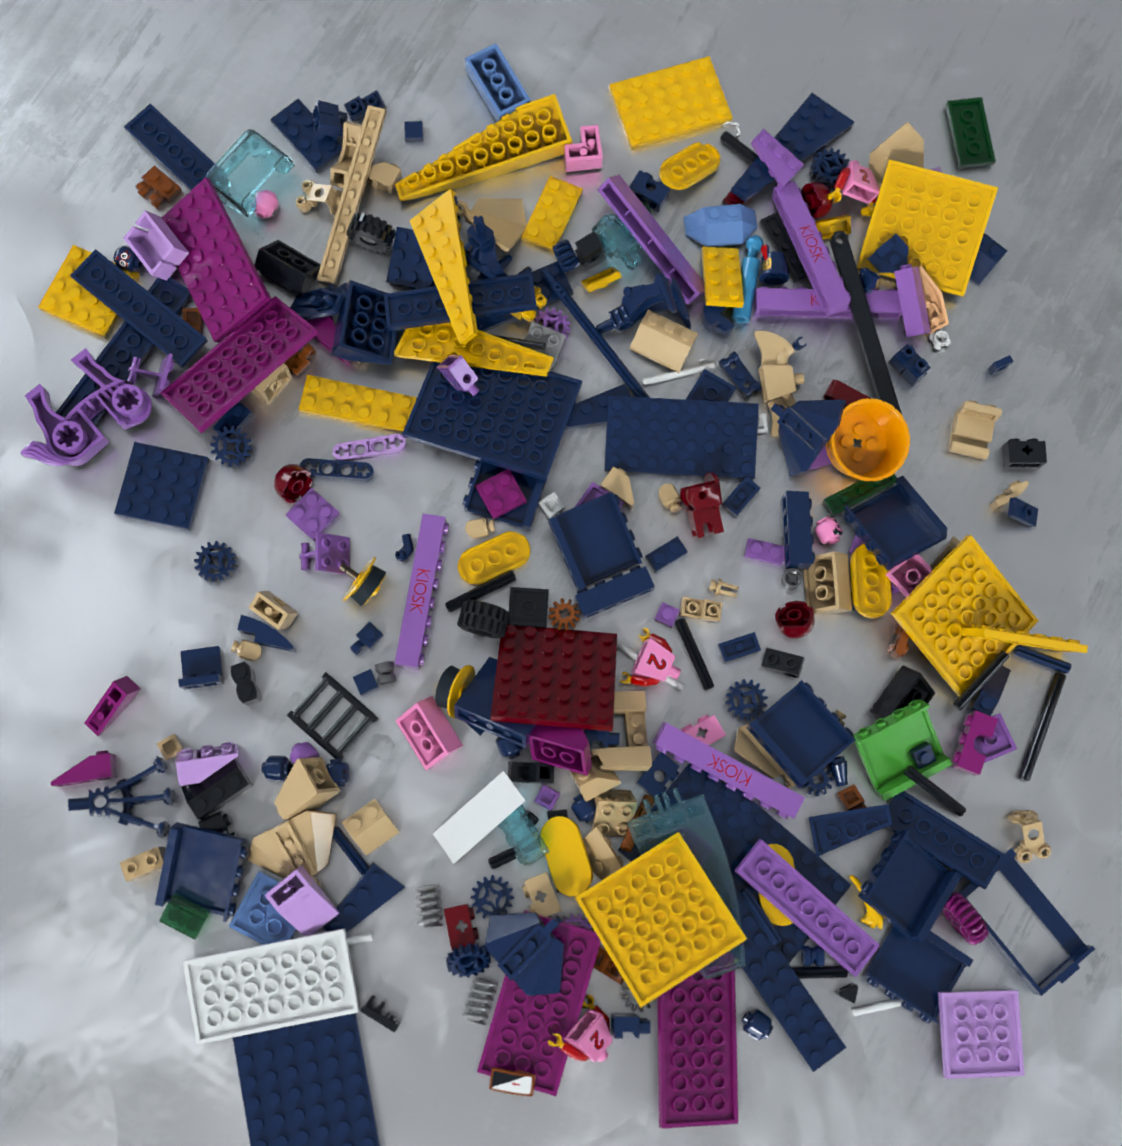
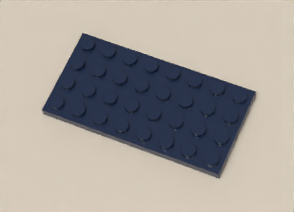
[604,396,759,479]

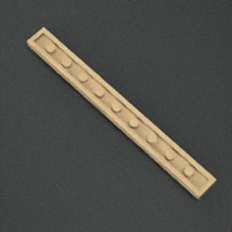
[317,105,387,286]

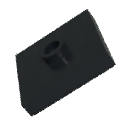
[508,587,549,628]

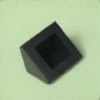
[835,983,858,1004]

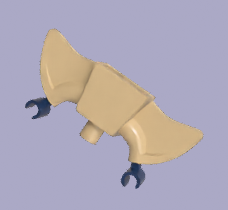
[754,330,807,437]

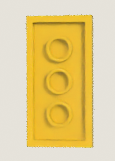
[521,176,583,253]
[701,247,744,308]

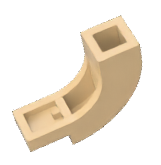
[330,121,362,188]

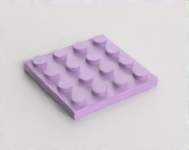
[938,990,1025,1079]

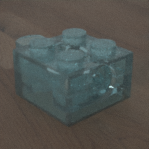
[591,214,642,270]

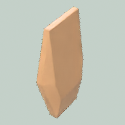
[919,266,949,334]

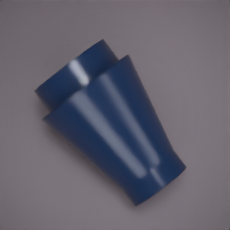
[828,756,848,786]

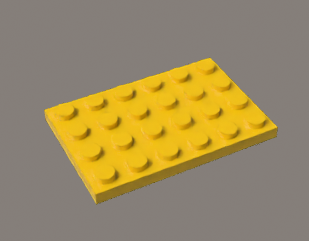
[609,56,733,150]

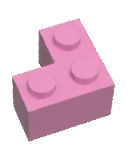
[564,125,603,172]

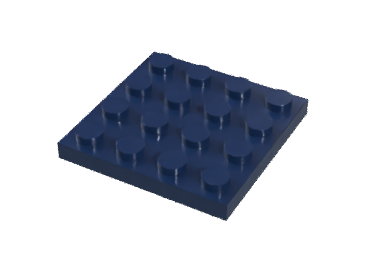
[114,442,210,531]

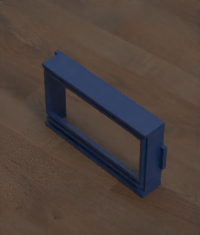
[958,848,1095,996]

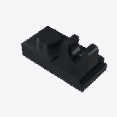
[360,995,401,1033]

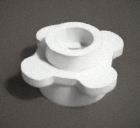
[929,329,951,350]

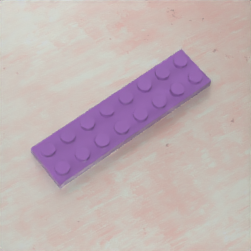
[734,839,880,977]

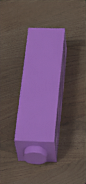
[894,264,931,337]

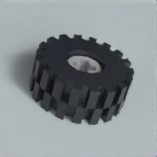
[346,213,396,253]

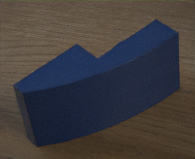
[344,90,386,121]

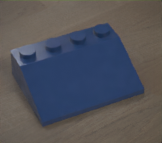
[331,280,397,365]

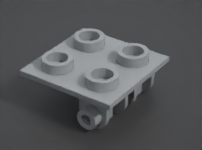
[525,322,566,370]

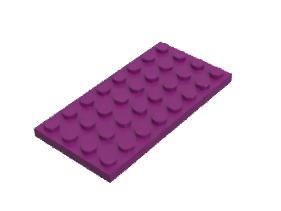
[161,177,271,343]
[161,296,318,433]
[477,910,601,1096]
[657,952,738,1129]

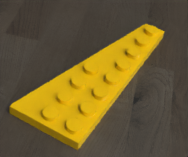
[409,189,478,345]
[394,322,554,377]

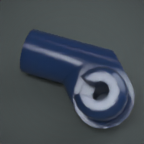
[395,534,414,561]

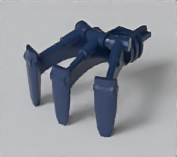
[464,215,532,280]
[596,273,691,335]
[68,756,174,838]

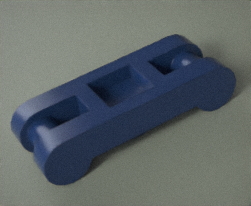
[718,351,762,399]

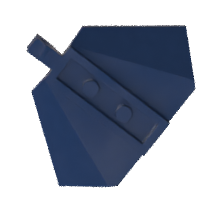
[771,400,846,477]
[485,912,565,996]

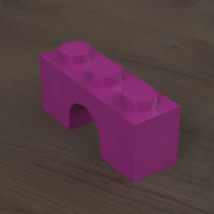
[951,710,998,776]

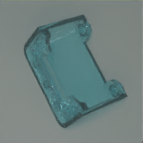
[206,129,295,218]

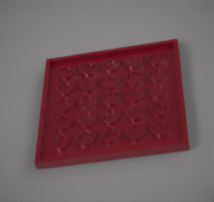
[491,624,617,731]

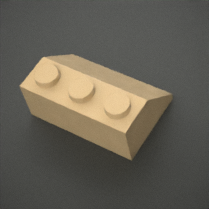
[629,309,698,373]
[803,551,852,614]

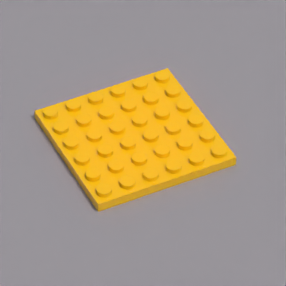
[857,159,998,297]
[891,535,1039,697]
[575,832,747,1008]

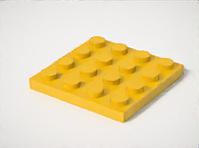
[38,245,141,339]

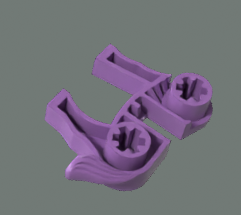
[21,348,152,466]

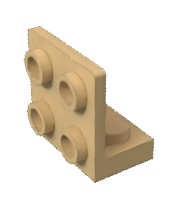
[592,789,637,837]

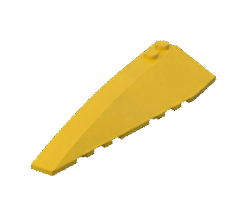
[395,94,572,201]

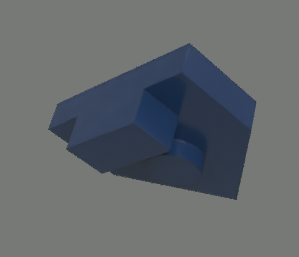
[867,234,908,273]

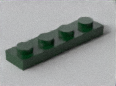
[823,474,897,517]

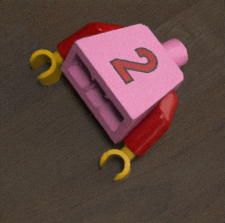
[828,160,880,217]
[620,628,681,687]
[547,995,612,1062]

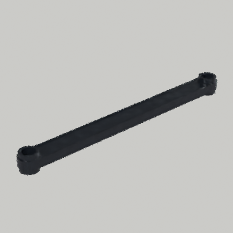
[830,231,902,415]

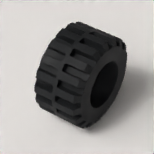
[457,600,510,638]

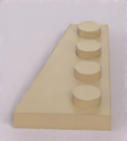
[583,824,624,881]

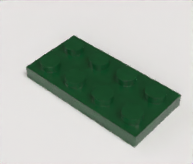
[945,97,996,169]

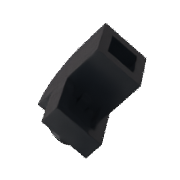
[508,761,554,784]

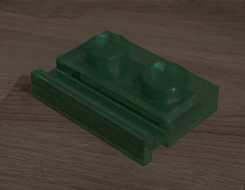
[159,893,210,940]

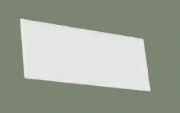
[433,771,526,863]

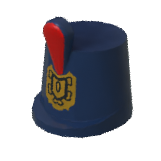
[759,244,789,286]

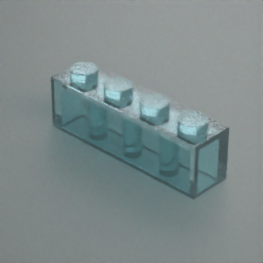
[498,804,550,865]

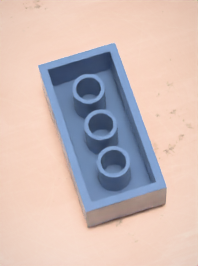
[465,43,531,122]

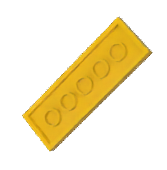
[298,375,417,433]
[962,625,1088,653]

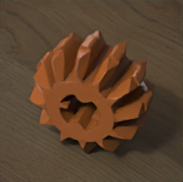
[548,598,581,631]

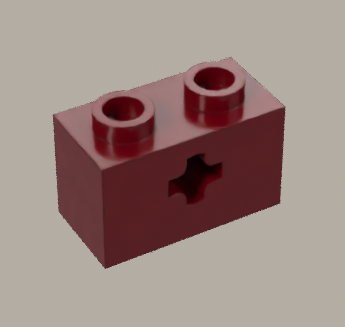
[444,904,479,950]

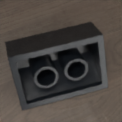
[254,240,321,295]
[870,665,935,720]
[181,758,254,820]

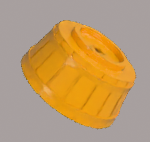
[826,398,910,481]

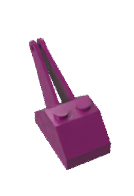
[529,725,592,775]

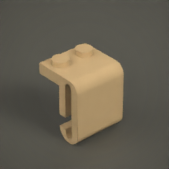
[948,400,1002,460]

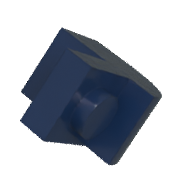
[701,303,735,337]

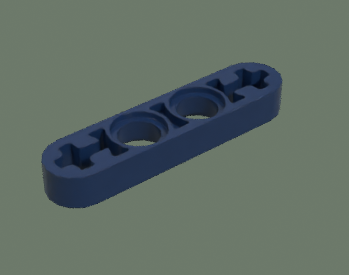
[300,458,374,481]

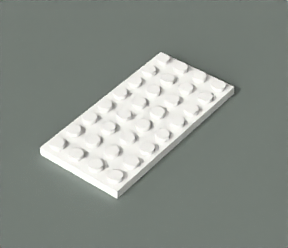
[183,928,360,1044]

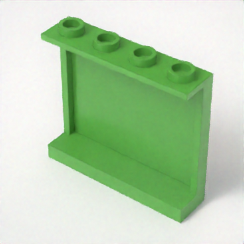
[852,699,952,801]

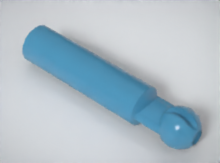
[732,235,764,323]

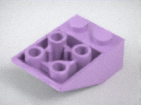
[176,742,239,786]
[265,865,339,936]

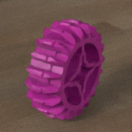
[942,892,989,945]

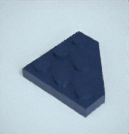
[386,227,436,289]

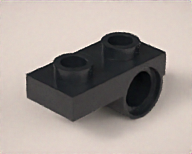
[761,648,805,678]

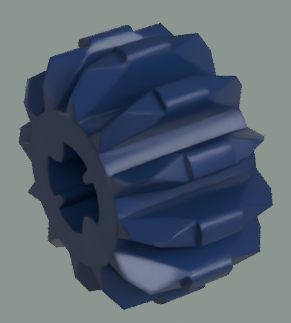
[553,239,580,273]
[801,766,834,797]

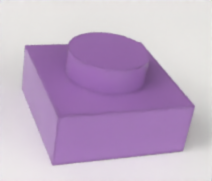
[654,602,680,628]

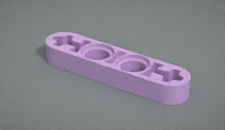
[332,434,406,461]

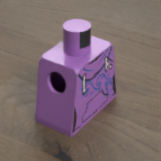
[436,355,479,397]

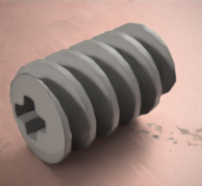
[415,884,443,927]
[462,978,498,1025]

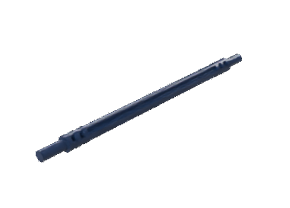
[541,268,650,398]

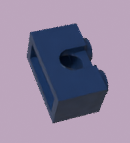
[629,170,671,213]
[635,752,680,798]

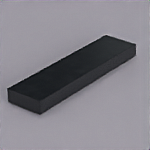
[760,213,807,283]

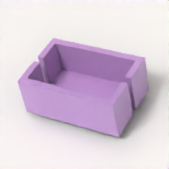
[123,210,189,280]

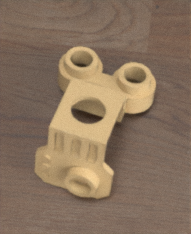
[296,179,342,217]
[1007,810,1051,863]

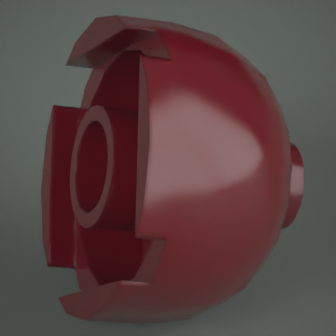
[801,182,834,220]
[274,464,312,503]
[775,601,815,639]

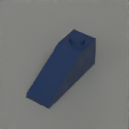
[966,665,1011,716]

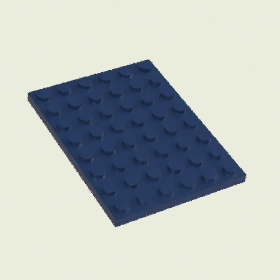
[402,362,583,481]
[688,782,851,963]
[233,1013,380,1146]

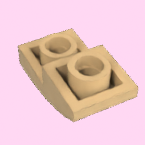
[990,480,1029,511]
[679,597,722,622]

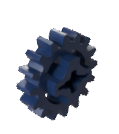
[810,147,850,187]
[210,425,252,467]
[194,541,238,583]
[725,679,768,722]
[470,875,514,918]
[446,943,491,978]

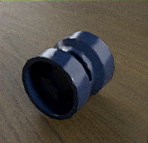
[800,945,825,966]

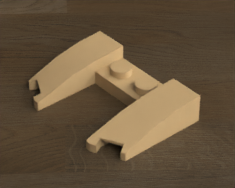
[590,691,652,771]

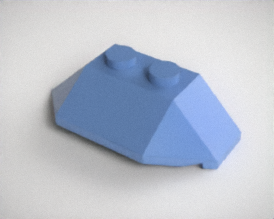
[684,204,757,247]

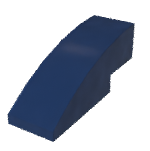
[237,615,296,653]

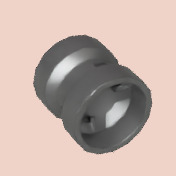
[781,568,803,591]
[374,661,397,685]

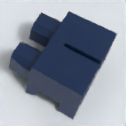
[312,100,348,141]
[888,344,931,387]
[583,729,620,749]
[611,1013,650,1038]

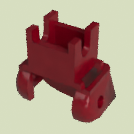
[680,472,724,538]

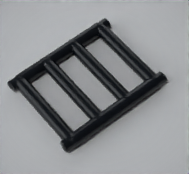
[287,672,379,760]

